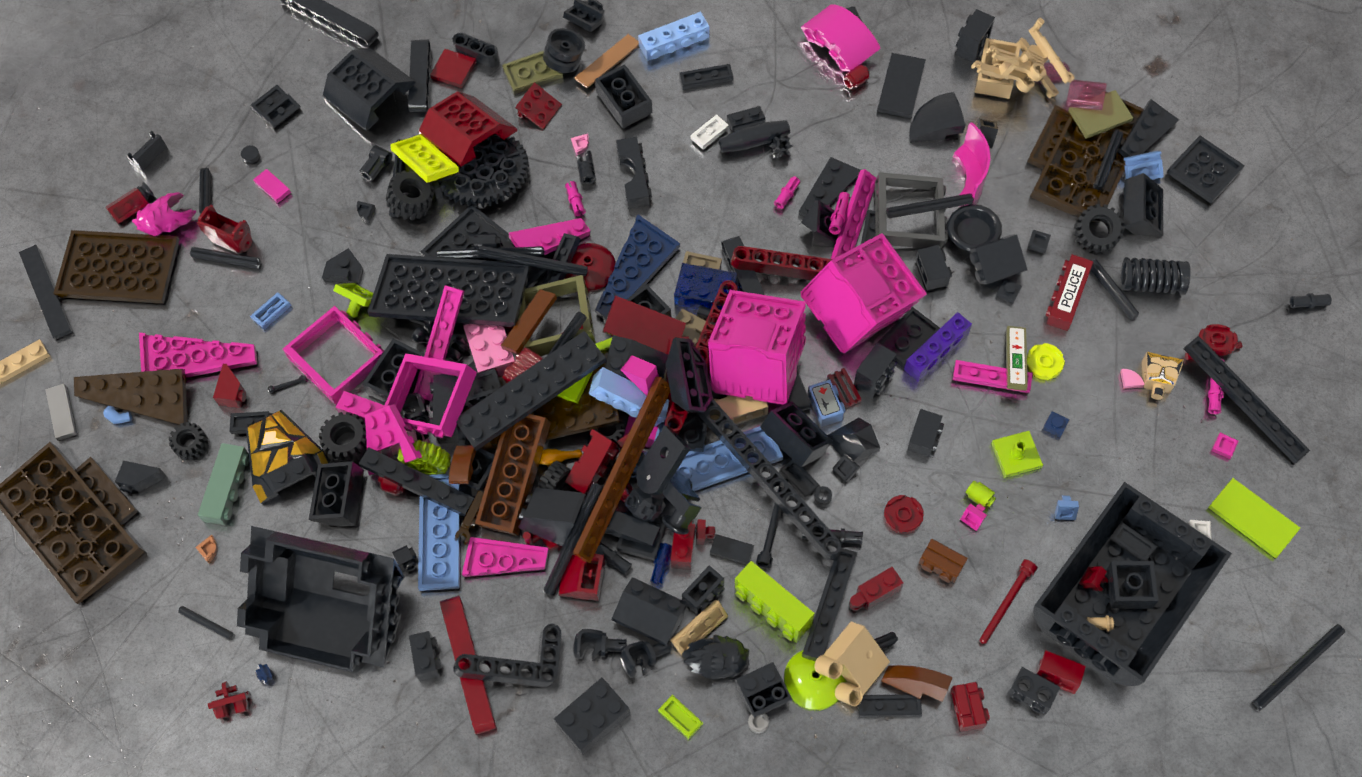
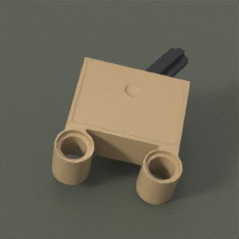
[815,622,898,706]

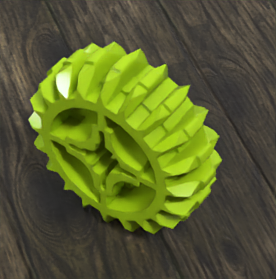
[397,439,451,475]

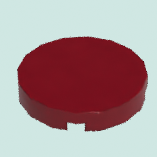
[1198,324,1238,356]
[884,495,924,534]

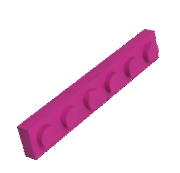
[831,169,876,259]
[414,285,465,401]

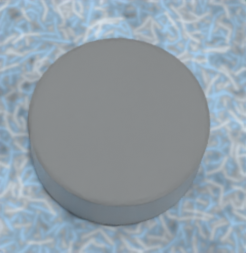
[748,713,769,734]

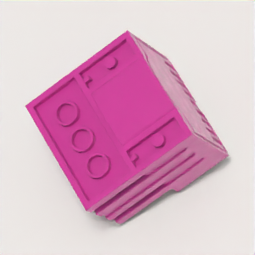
[801,233,927,353]
[708,290,806,405]

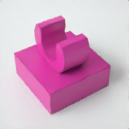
[960,503,987,531]

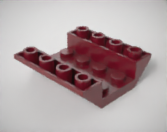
[419,91,518,167]

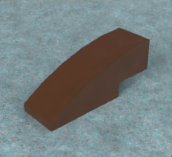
[882,665,953,702]

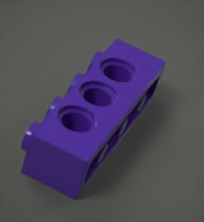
[904,312,972,382]

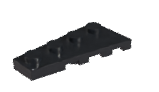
[1118,99,1179,158]
[798,157,861,217]

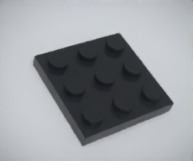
[1166,135,1245,204]

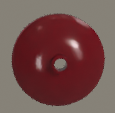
[564,243,616,293]

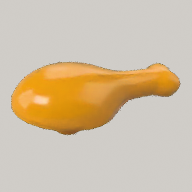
[539,449,583,467]

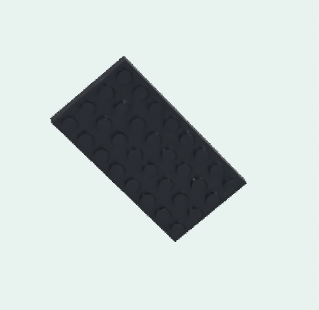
[368,254,531,327]

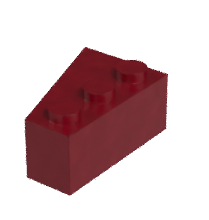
[565,429,620,495]

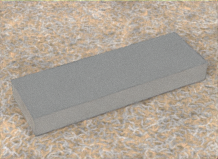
[45,384,77,441]

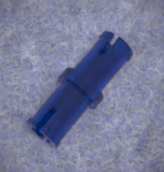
[650,543,672,585]

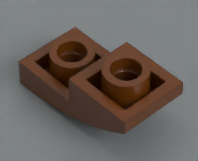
[449,445,477,484]

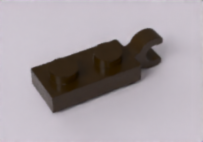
[454,491,484,545]

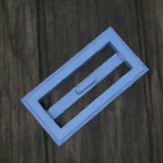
[250,292,292,330]

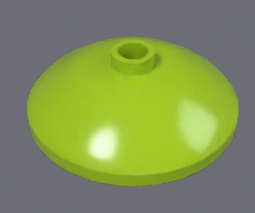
[784,650,846,710]

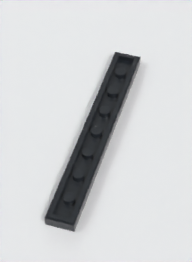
[1183,336,1310,464]

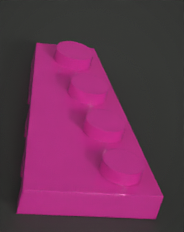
[509,218,591,255]
[462,537,549,577]

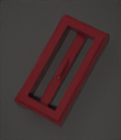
[827,368,862,409]

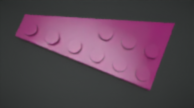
[139,333,257,378]

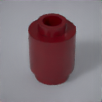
[843,65,870,89]

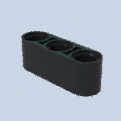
[452,33,500,68]

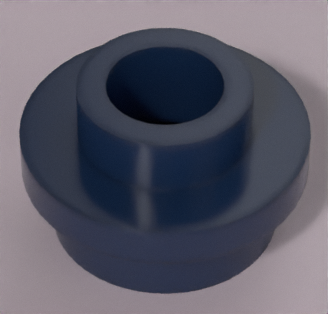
[255,663,272,684]

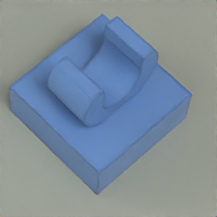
[1055,495,1079,520]

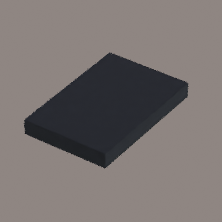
[878,307,940,369]

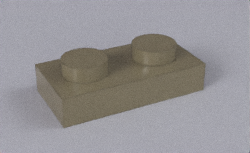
[682,251,722,278]

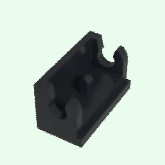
[127,131,167,171]

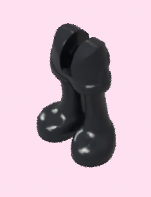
[412,321,469,362]

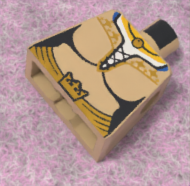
[1142,352,1184,400]

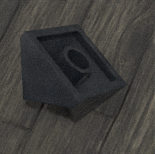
[801,200,839,247]
[828,417,880,463]
[445,442,495,491]

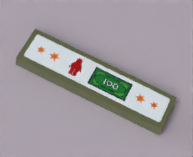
[1006,326,1028,391]

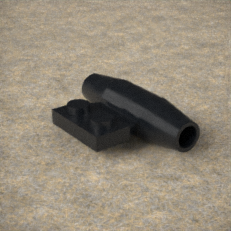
[718,106,790,153]

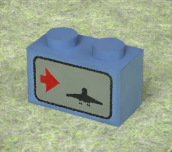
[807,380,845,427]

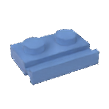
[1124,151,1164,180]

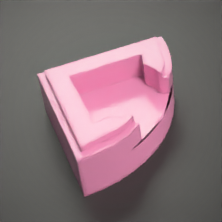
[571,134,589,156]
[1120,369,1145,389]

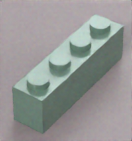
[198,443,250,526]

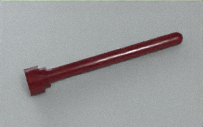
[979,559,1038,645]

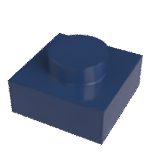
[1043,411,1070,438]

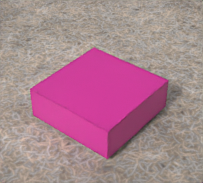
[1211,432,1239,459]

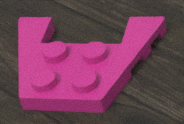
[365,404,422,475]

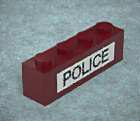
[1045,254,1093,331]

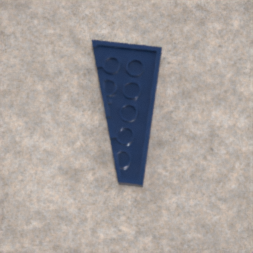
[595,215,680,318]

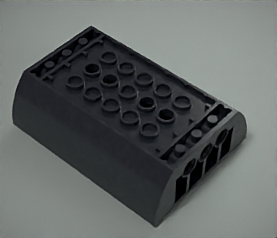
[1033,482,1232,686]

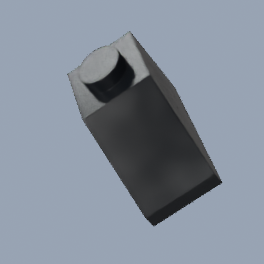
[115,460,166,493]

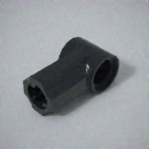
[359,145,393,181]

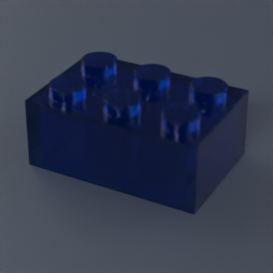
[674,263,737,310]

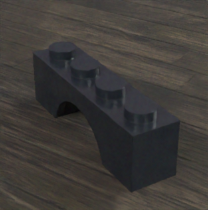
[616,137,652,209]

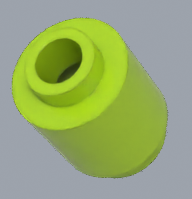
[965,480,996,508]

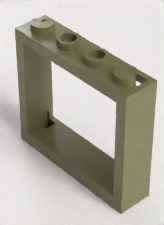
[518,275,596,356]

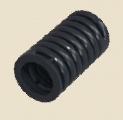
[1120,257,1190,295]

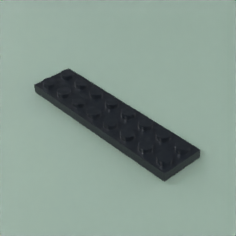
[456,331,607,451]

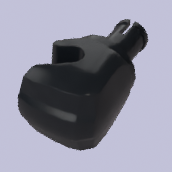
[402,393,429,441]
[573,629,627,660]
[620,641,672,678]

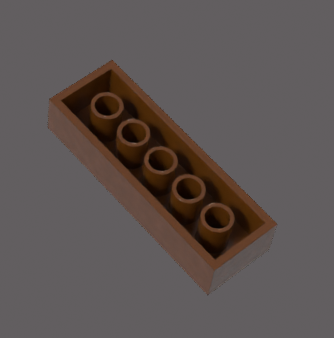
[475,414,551,536]

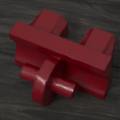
[207,681,250,719]

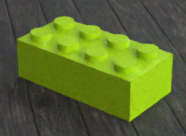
[735,561,815,643]

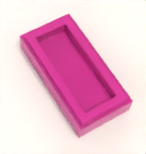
[253,169,291,204]

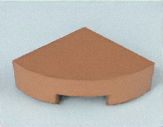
[196,535,217,563]

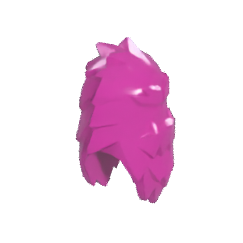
[132,192,196,236]

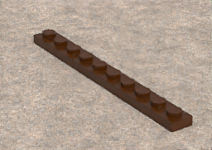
[573,377,670,563]

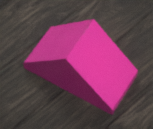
[621,356,659,396]

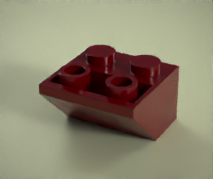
[559,554,605,601]

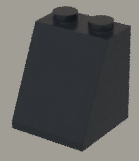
[518,487,585,546]

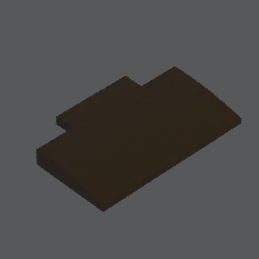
[1027,82,1143,223]
[0,442,146,604]

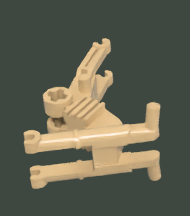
[971,18,1075,98]

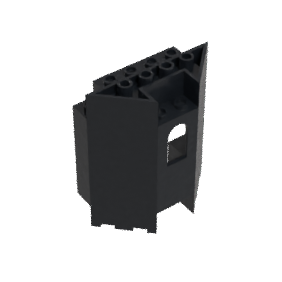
[237,526,405,672]

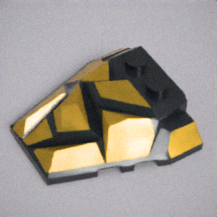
[246,410,330,504]

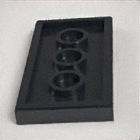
[877,53,926,119]

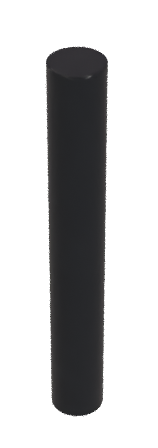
[178,606,233,640]

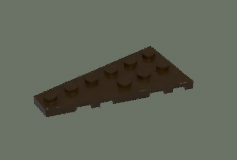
[74,369,187,426]

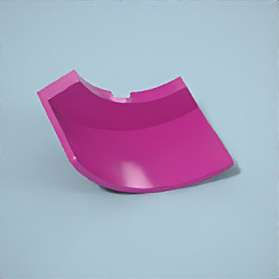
[801,4,880,71]
[953,122,990,206]

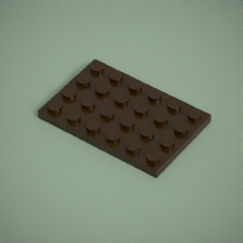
[53,230,180,303]

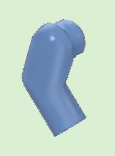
[103,406,132,424]

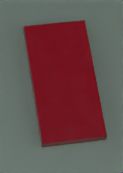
[602,296,686,354]

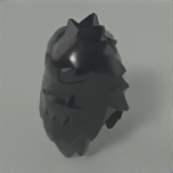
[682,635,750,680]

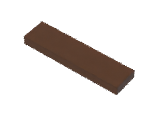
[501,289,557,355]

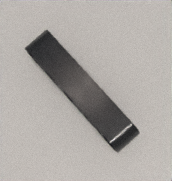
[408,39,431,112]

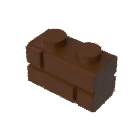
[919,539,968,583]

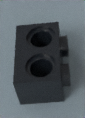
[1008,667,1061,714]

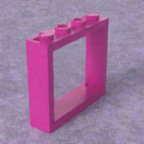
[283,306,384,404]
[384,354,477,438]

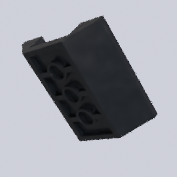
[323,48,416,131]

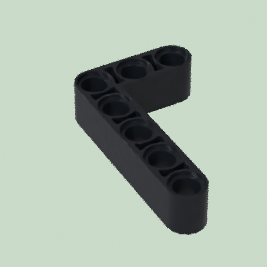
[453,624,561,687]

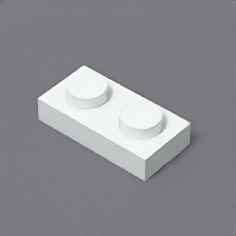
[691,115,729,150]

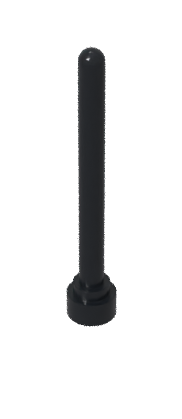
[756,478,788,568]

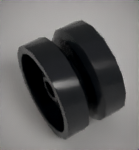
[543,28,585,73]

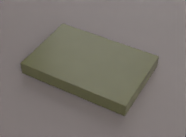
[502,51,563,94]
[1068,90,1133,138]

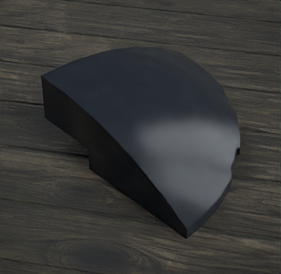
[909,92,965,143]

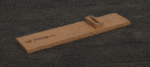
[575,34,639,88]

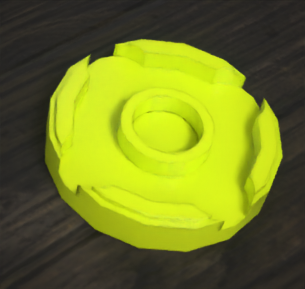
[1027,343,1065,380]

